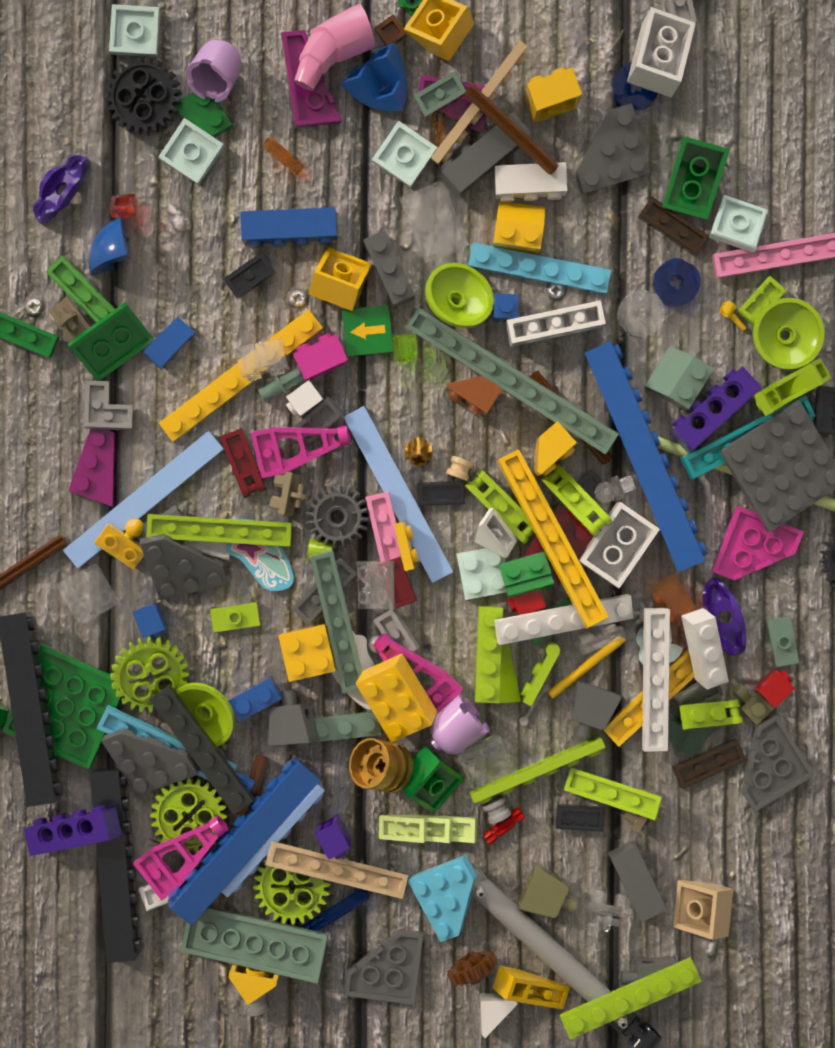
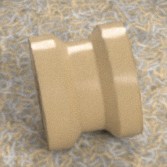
[446,456,474,481]

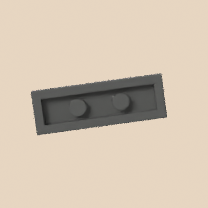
[291,557,357,625]

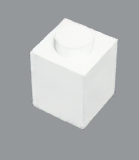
[286,380,324,418]

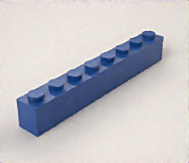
[168,757,321,926]

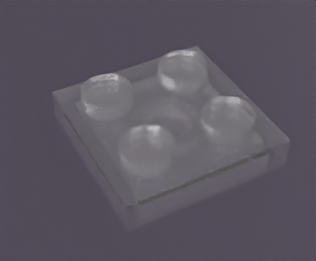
[574,623,627,655]

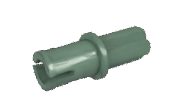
[258,368,304,403]

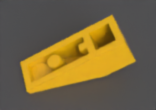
[492,966,570,1009]

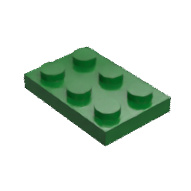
[68,302,155,381]

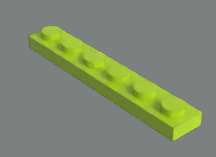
[146,514,292,547]
[470,736,606,804]
[560,957,702,1040]

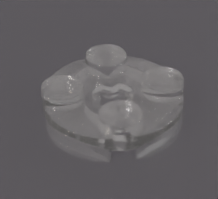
[617,290,665,338]

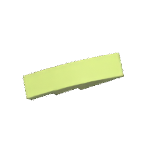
[379,815,478,843]

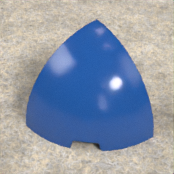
[341,43,407,111]
[88,217,131,276]

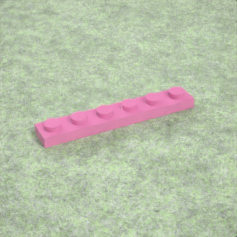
[712,233,835,279]

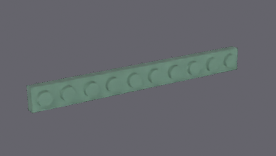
[406,307,619,454]

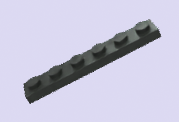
[149,684,255,814]

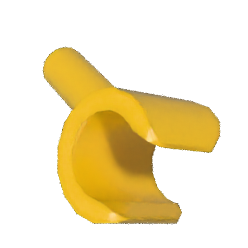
[720,301,747,331]

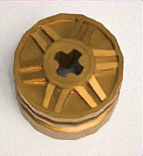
[349,738,413,793]

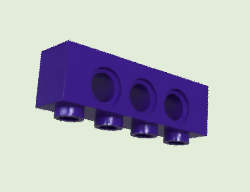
[669,367,762,454]
[24,805,122,856]

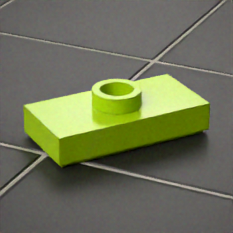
[736,276,787,326]
[210,602,261,633]

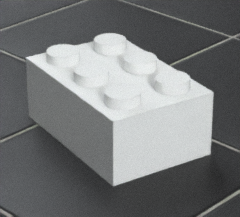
[627,7,696,97]
[578,502,660,588]

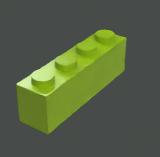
[474,605,521,703]

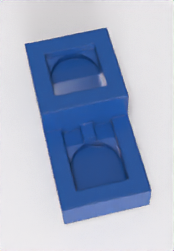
[143,317,195,370]

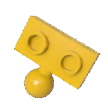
[94,519,144,570]

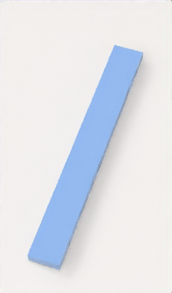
[344,406,453,583]
[63,431,225,568]

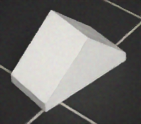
[474,508,518,558]
[480,993,518,1038]

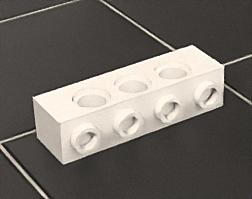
[506,300,606,347]

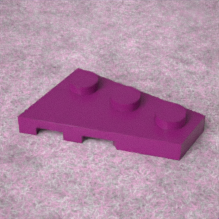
[419,75,486,133]
[68,429,116,507]

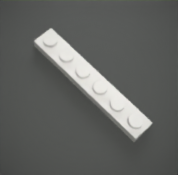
[494,594,634,645]
[642,608,670,752]

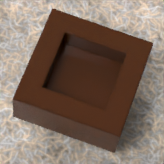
[374,14,407,46]

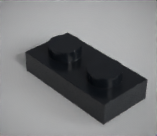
[223,252,276,299]

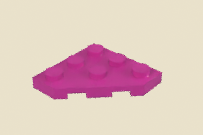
[710,506,804,580]

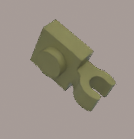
[732,684,774,725]

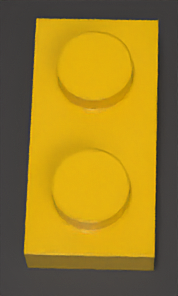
[394,521,419,571]

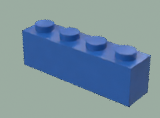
[240,207,338,248]

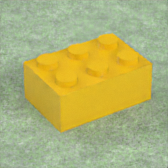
[355,653,437,742]

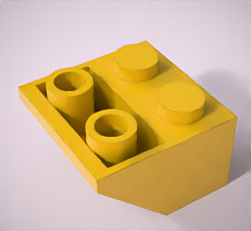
[534,421,577,476]

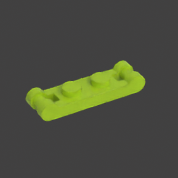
[540,464,613,537]
[465,469,534,545]

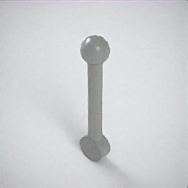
[519,682,550,726]

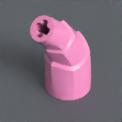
[294,4,375,91]

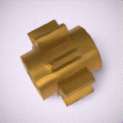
[405,437,433,466]

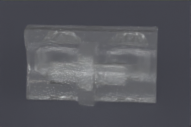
[595,475,636,503]
[586,890,633,932]

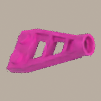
[251,426,351,478]
[372,632,463,713]
[133,815,229,901]

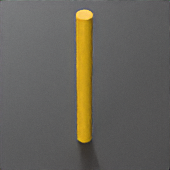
[547,633,626,699]

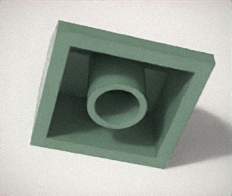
[644,347,714,411]

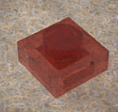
[110,193,137,218]

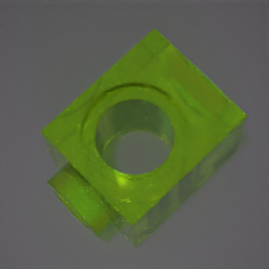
[392,334,418,362]

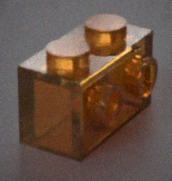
[650,573,698,627]

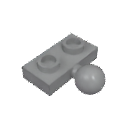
[368,607,420,654]

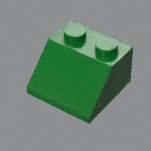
[402,746,465,813]

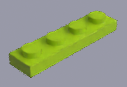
[564,767,663,820]

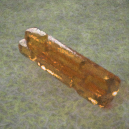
[263,137,304,176]

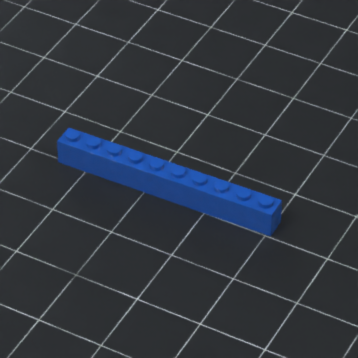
[585,341,708,572]

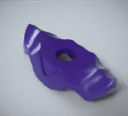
[33,155,90,225]
[703,578,746,655]

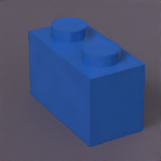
[228,676,282,722]

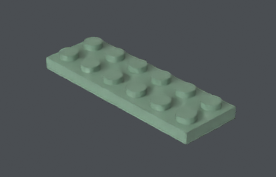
[180,907,329,984]

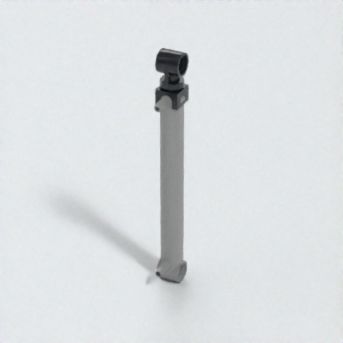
[471,863,662,1048]

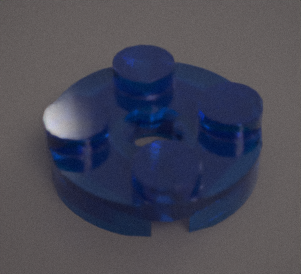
[611,62,658,112]
[652,258,701,307]

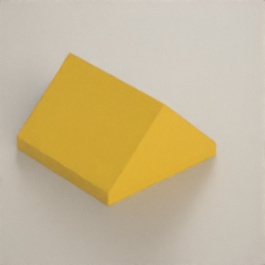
[229,964,279,1005]

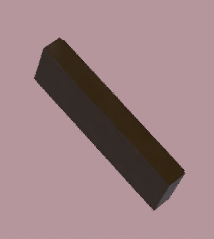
[638,197,709,257]
[671,738,746,789]

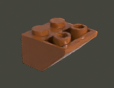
[446,376,503,418]

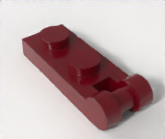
[220,428,267,498]

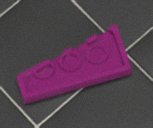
[281,30,342,128]

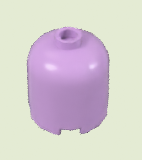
[186,40,242,102]
[429,694,490,755]

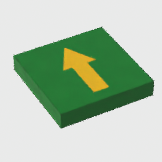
[342,305,394,357]

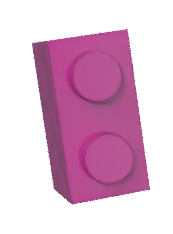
[293,333,349,382]

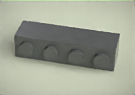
[439,112,531,199]

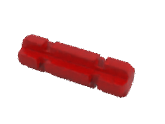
[483,808,525,845]

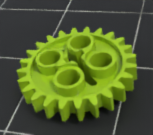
[110,636,189,713]
[150,777,228,853]
[253,845,331,925]

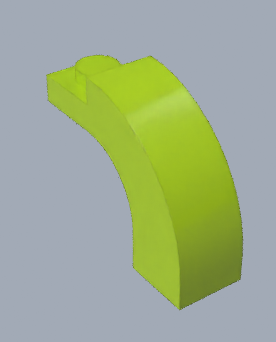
[754,358,832,416]

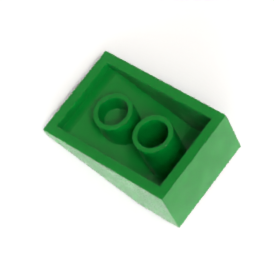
[662,136,730,220]

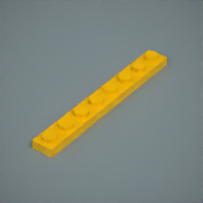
[159,309,323,442]
[497,450,609,629]

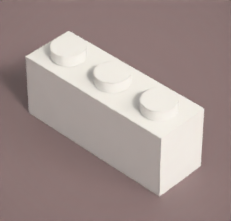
[494,162,567,202]
[681,608,729,689]

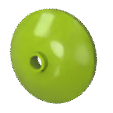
[425,263,494,328]
[753,298,825,370]
[176,683,235,747]

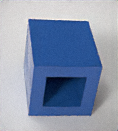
[492,294,518,322]
[133,602,169,640]

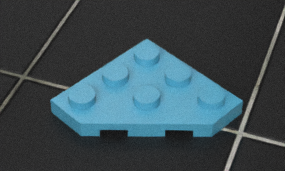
[407,855,477,942]

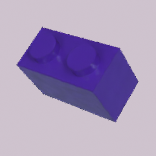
[315,814,352,860]

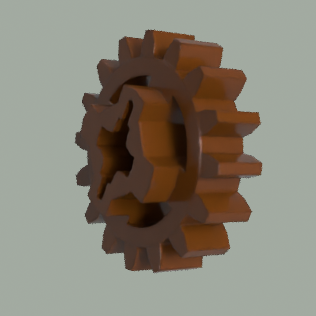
[447,950,498,986]

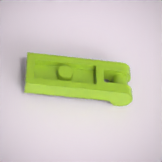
[520,642,560,706]
[679,699,743,730]

